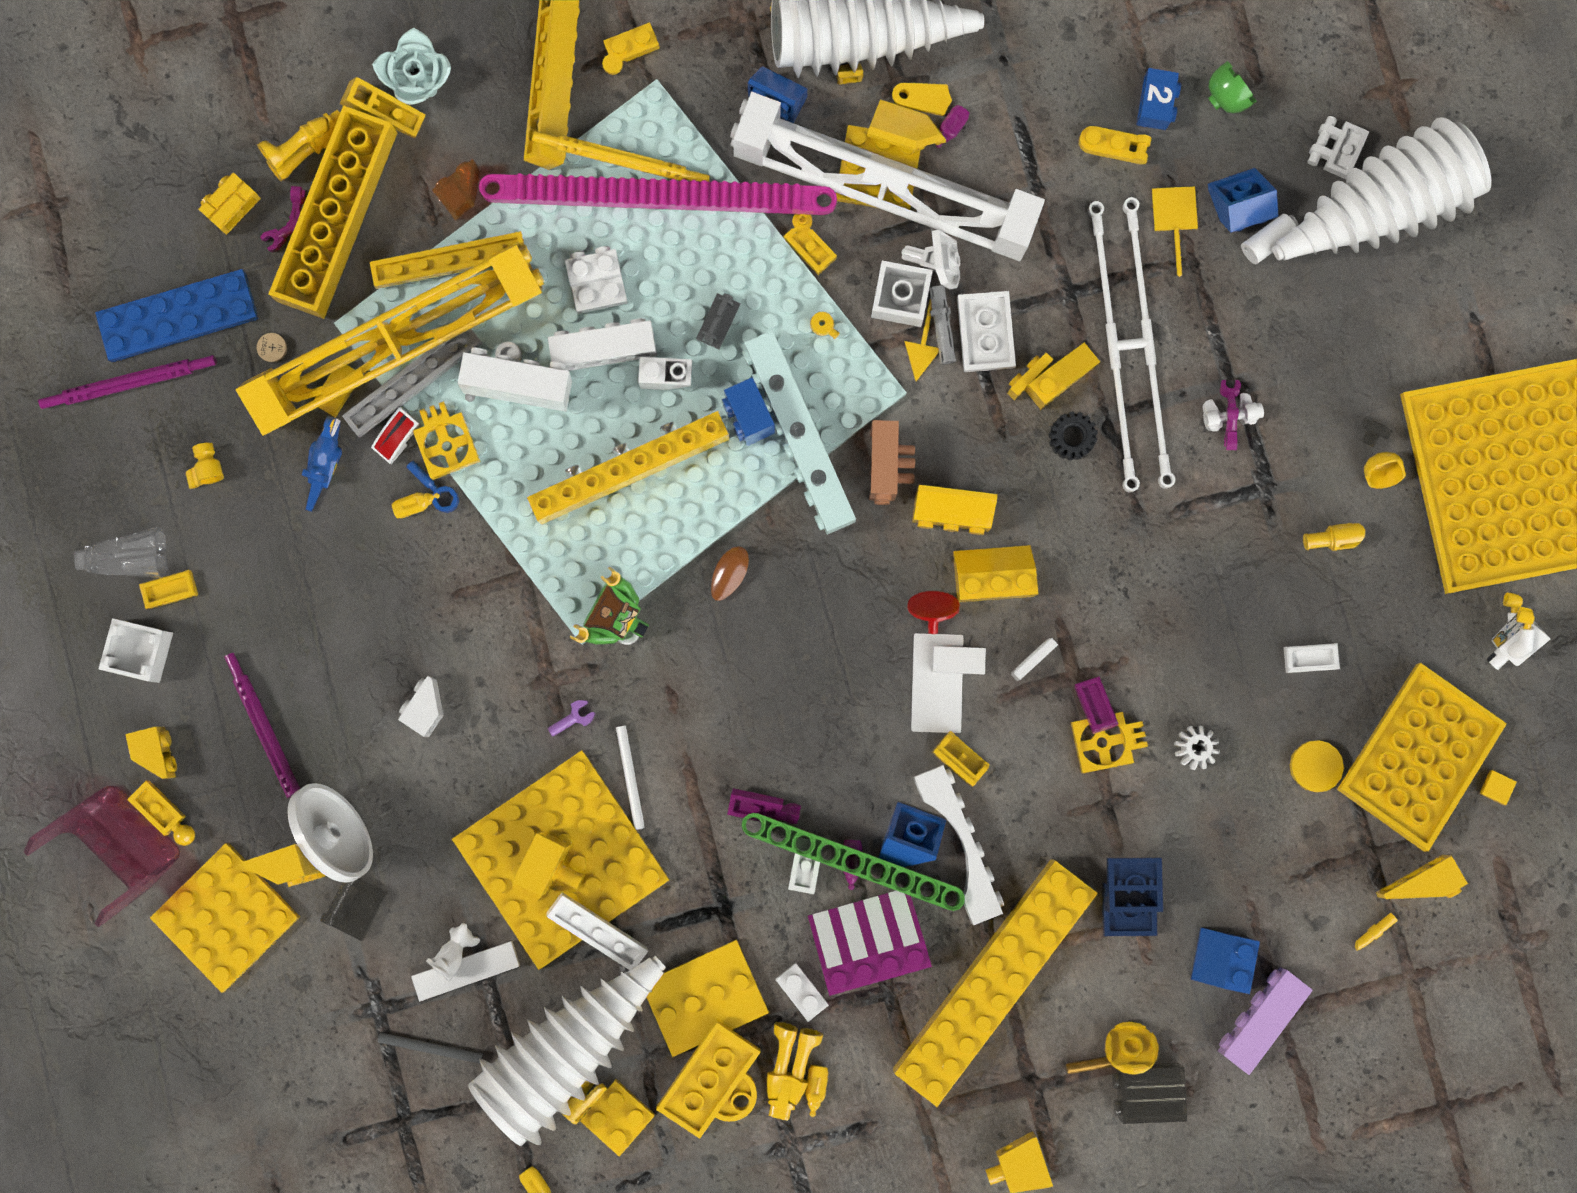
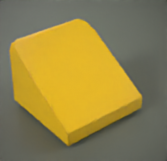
[836,63,863,85]

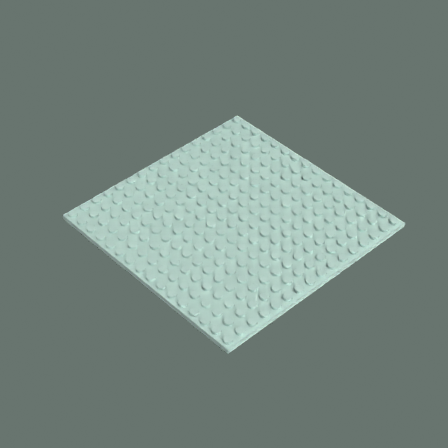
[334,79,907,645]

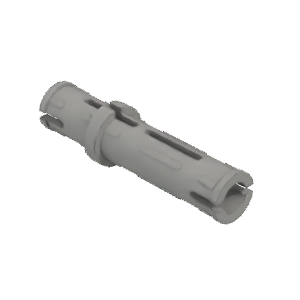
[929,285,956,364]

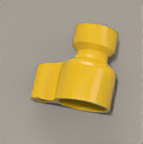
[186,443,224,489]

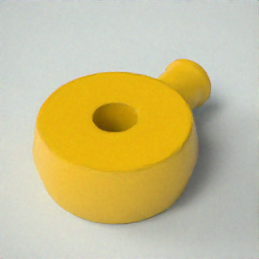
[810,312,840,339]

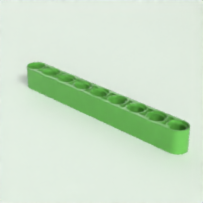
[741,813,965,911]

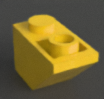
[125,726,177,779]

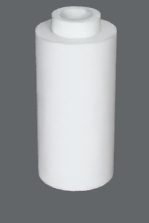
[1241,214,1299,264]

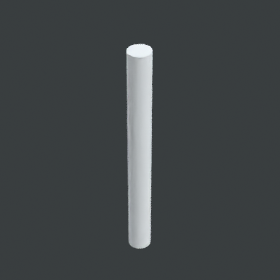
[616,726,645,830]

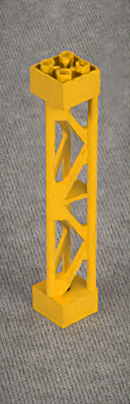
[235,241,545,436]

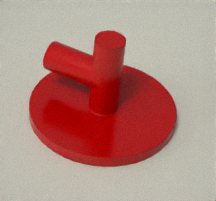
[907,591,960,635]

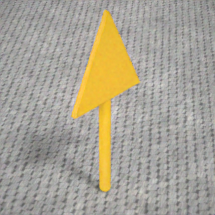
[904,299,939,381]

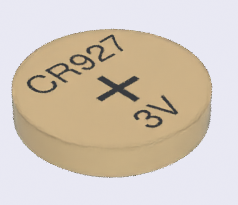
[257,333,287,363]

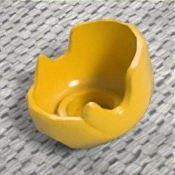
[1364,452,1406,489]

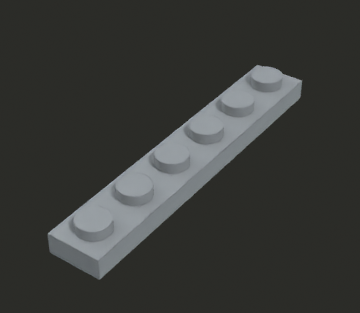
[342,329,483,438]

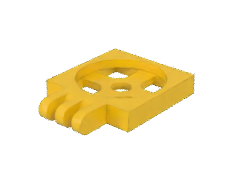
[413,401,481,480]
[1071,712,1148,773]

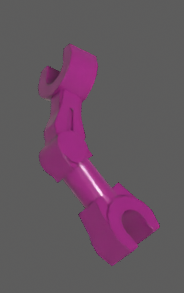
[260,186,306,253]
[1219,380,1241,450]

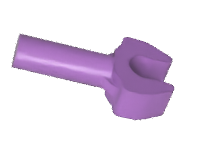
[548,700,595,736]

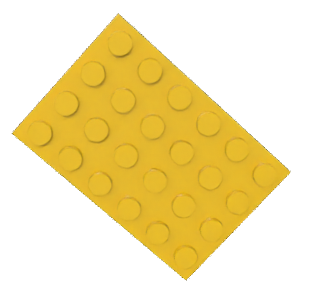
[1337,663,1507,852]

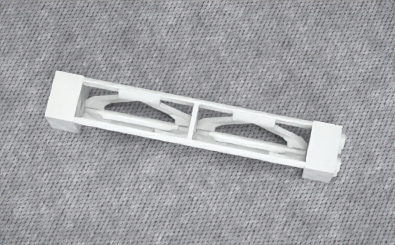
[730,92,1045,261]

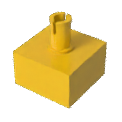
[512,831,584,896]

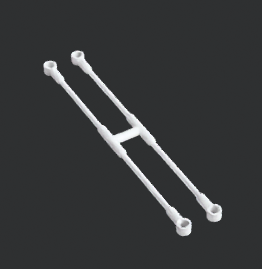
[1087,197,1175,493]

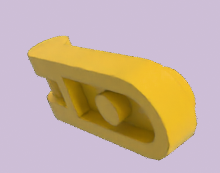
[1079,126,1152,164]

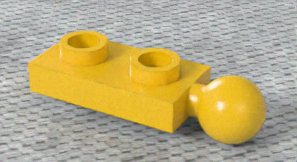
[127,780,195,846]

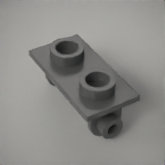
[696,293,741,350]

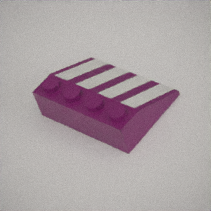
[808,891,932,996]

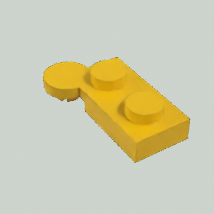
[602,22,660,75]
[784,214,837,275]

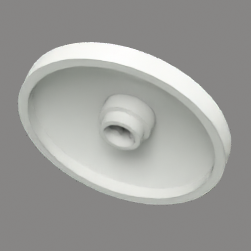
[288,783,373,883]

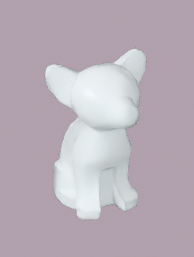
[426,923,480,982]

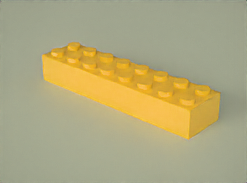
[268,105,397,319]

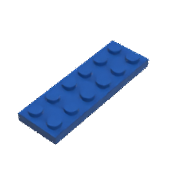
[95,269,259,362]

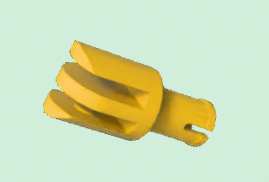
[1303,523,1365,551]

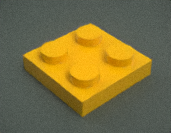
[580,1079,655,1156]

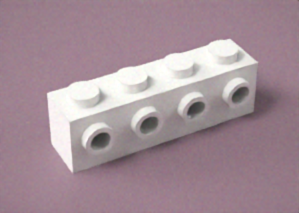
[548,318,657,371]

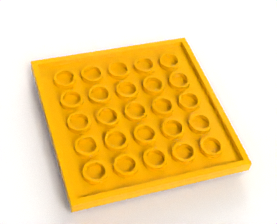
[452,750,670,970]

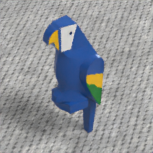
[302,416,342,512]

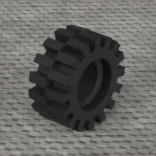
[1049,411,1098,460]

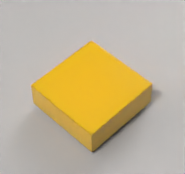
[1479,770,1517,805]

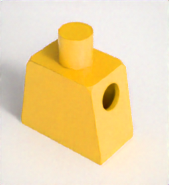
[985,1132,1053,1193]

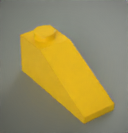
[340,77,426,138]
[1025,342,1100,410]
[1375,854,1468,899]

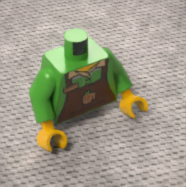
[570,567,649,645]

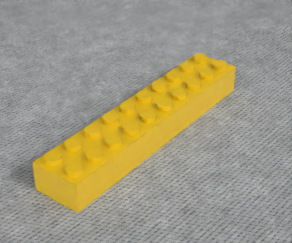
[893,859,1098,1107]

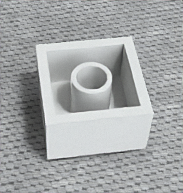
[871,261,933,327]

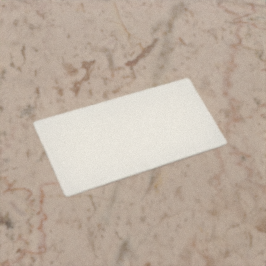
[911,633,963,733]

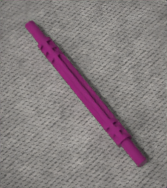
[38,355,217,409]
[224,653,300,798]

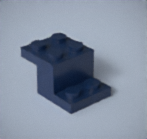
[1102,857,1163,936]

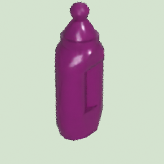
[935,105,970,148]
[843,840,862,890]

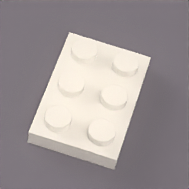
[957,291,1016,372]

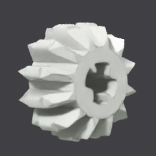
[1174,726,1220,770]

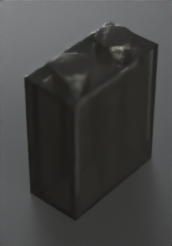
[1112,1063,1187,1124]

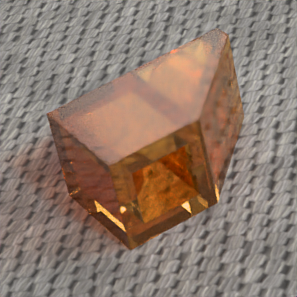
[432,159,480,220]

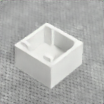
[99,618,173,683]

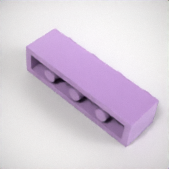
[1218,967,1313,1075]

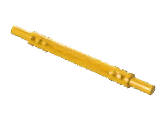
[532,131,710,182]

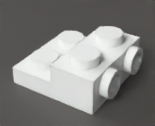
[565,246,628,314]

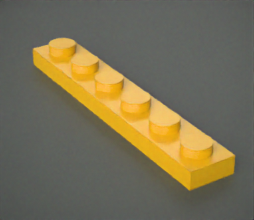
[370,231,525,289]

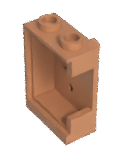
[869,420,915,505]

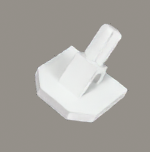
[902,230,960,289]

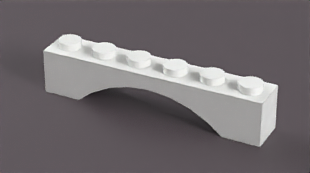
[913,765,1005,925]

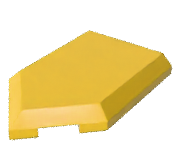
[867,99,946,152]

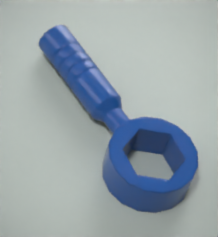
[407,460,459,513]

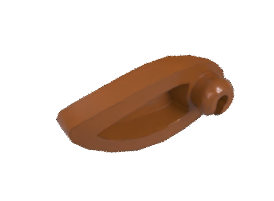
[711,546,749,601]

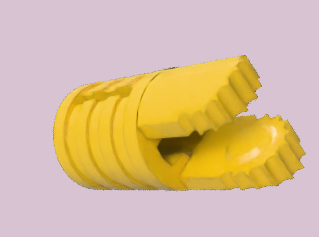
[562,1077,607,1125]

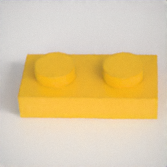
[1007,353,1053,401]

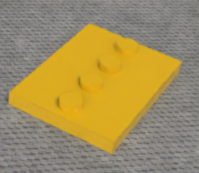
[646,939,769,1057]

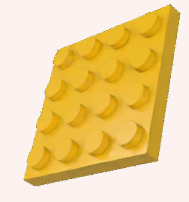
[150,843,300,993]

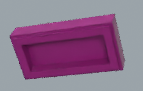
[1074,676,1119,734]

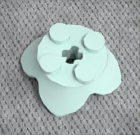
[372,28,451,105]

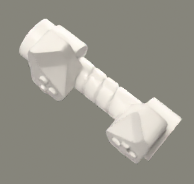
[1202,393,1264,431]

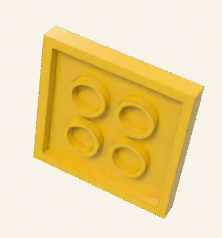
[836,125,920,210]

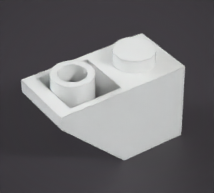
[638,357,692,390]
[398,676,444,737]

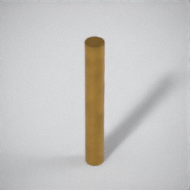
[1066,1057,1113,1074]

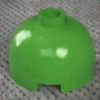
[1208,61,1257,114]

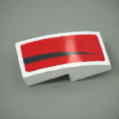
[371,407,421,464]

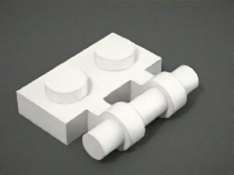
[1308,116,1369,179]

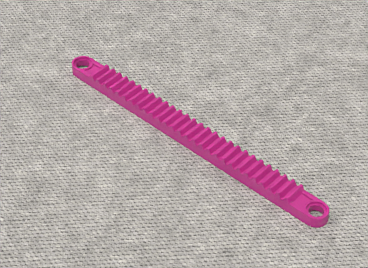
[479,173,837,215]

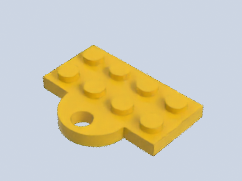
[656,1020,761,1139]

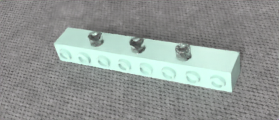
[742,330,856,534]

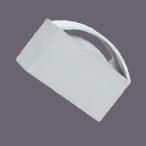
[458,347,572,412]

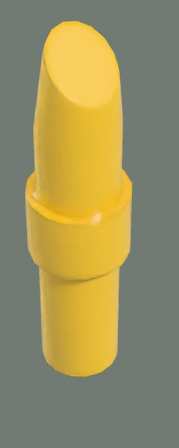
[1355,913,1398,951]

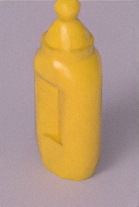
[391,492,440,518]
[805,1065,828,1117]
[519,1166,551,1193]

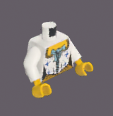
[1487,592,1550,670]

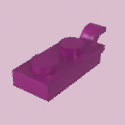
[727,788,801,824]

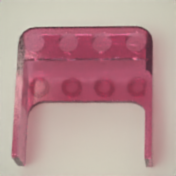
[23,786,180,927]

